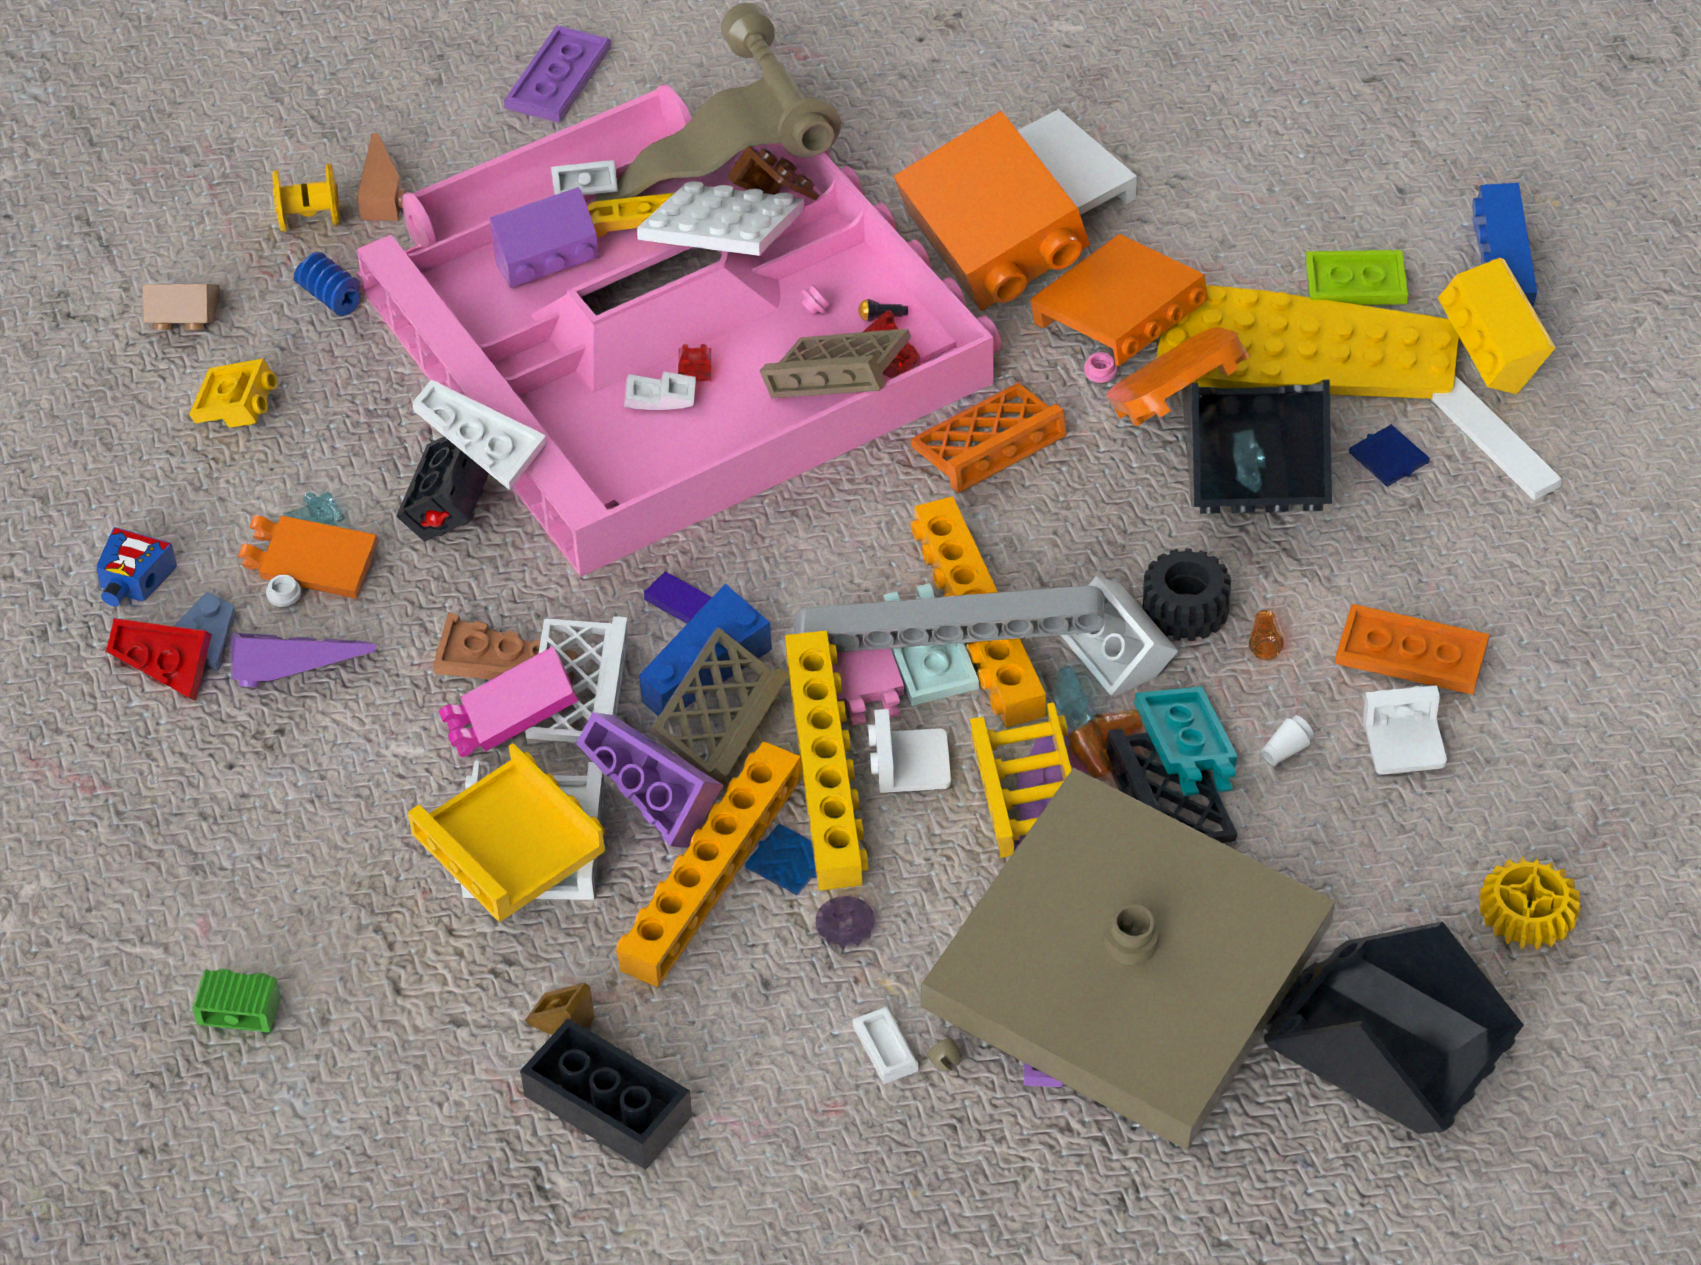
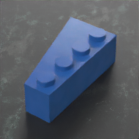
[1472,182,1537,307]
[639,583,772,717]

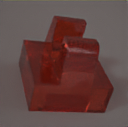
[678,344,712,381]

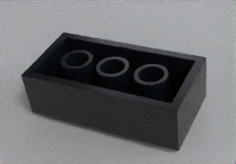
[520,1018,692,1170]

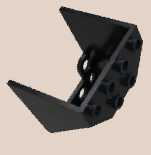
[1182,380,1332,514]
[1264,921,1524,1134]

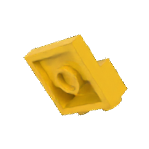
[189,358,277,428]

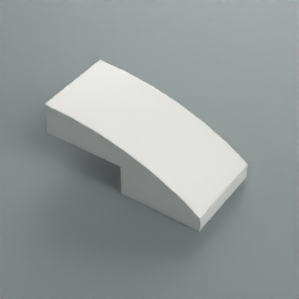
[624,371,696,410]

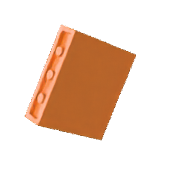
[1031,234,1208,367]

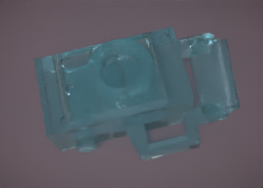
[1233,430,1266,492]
[1053,665,1095,727]

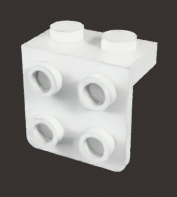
[1363,685,1447,774]
[868,709,951,793]

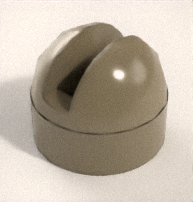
[927,1038,961,1071]

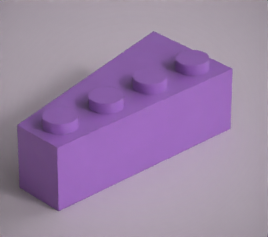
[576,712,723,848]

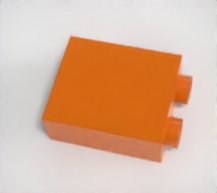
[893,110,1090,311]

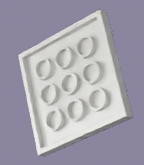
[637,181,804,256]

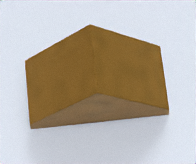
[525,982,595,1035]

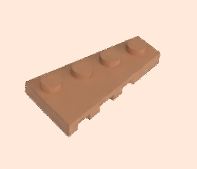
[433,612,578,684]

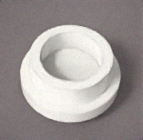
[266,575,301,607]

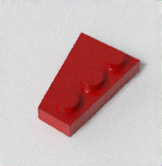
[106,618,212,701]

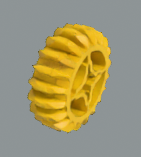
[1479,856,1581,950]

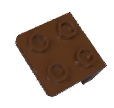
[727,146,820,201]

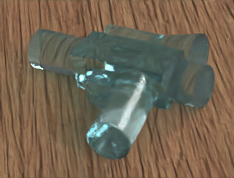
[284,492,345,527]

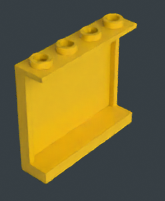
[408,743,605,923]

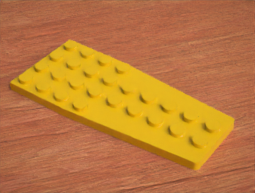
[1156,285,1459,399]

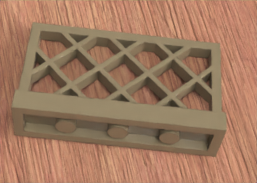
[759,329,911,398]
[649,627,789,782]

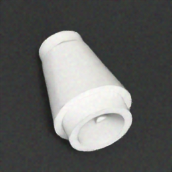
[1261,716,1314,766]

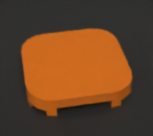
[1106,327,1250,426]

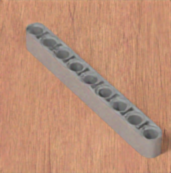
[794,585,1104,653]

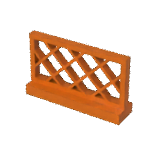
[910,383,1067,493]

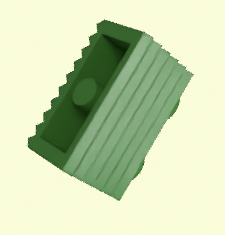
[192,969,281,1033]

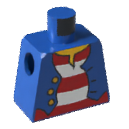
[96,527,177,607]

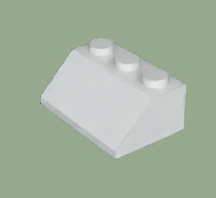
[1060,576,1178,697]

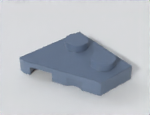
[174,592,236,671]

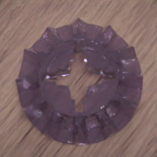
[816,896,875,949]

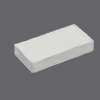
[853,1007,918,1084]

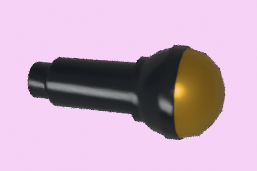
[858,299,908,322]

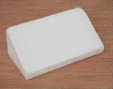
[551,160,618,196]

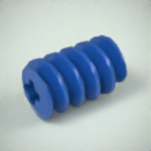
[293,251,360,316]

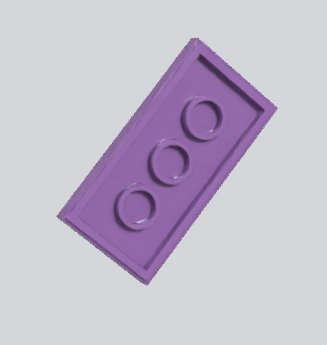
[504,25,611,123]

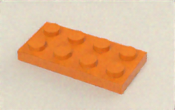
[1335,604,1490,695]

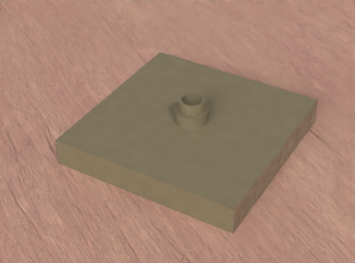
[920,768,1336,1150]

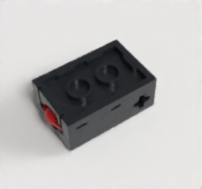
[396,436,489,542]

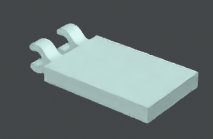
[883,583,979,706]

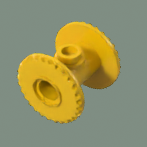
[272,164,340,232]

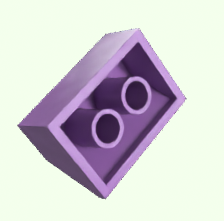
[490,187,599,288]

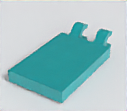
[1134,686,1238,796]

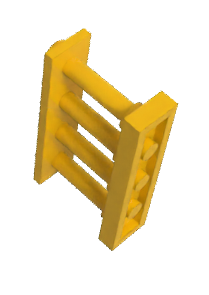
[970,702,1072,858]

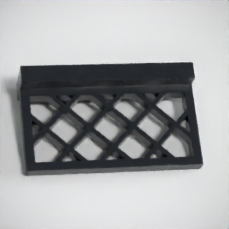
[1102,729,1238,843]

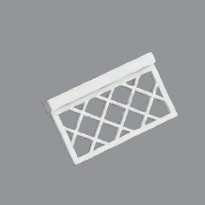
[525,616,628,742]

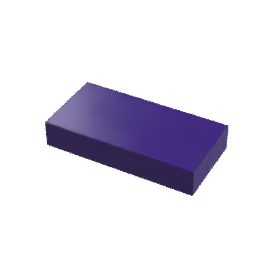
[644,571,712,624]

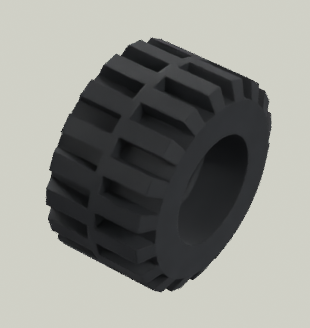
[1142,548,1231,641]

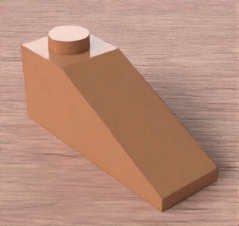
[357,133,406,221]

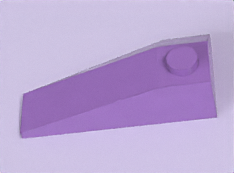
[230,633,376,687]

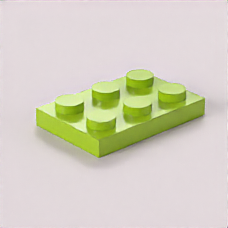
[1305,250,1408,305]

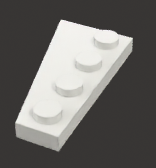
[413,380,546,490]

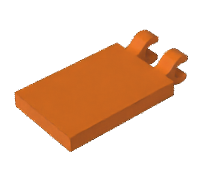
[238,515,379,599]

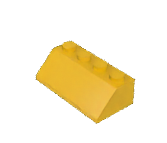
[1438,258,1556,395]

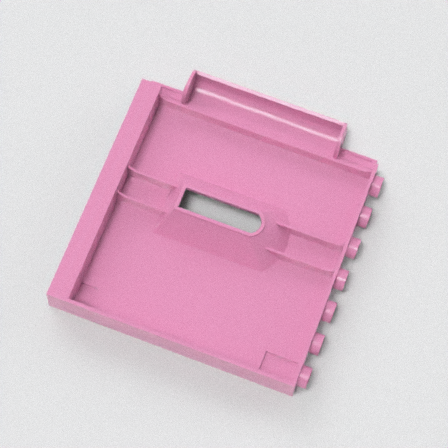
[356,84,1001,577]

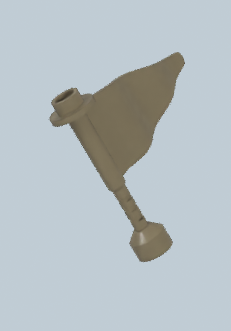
[596,3,841,201]

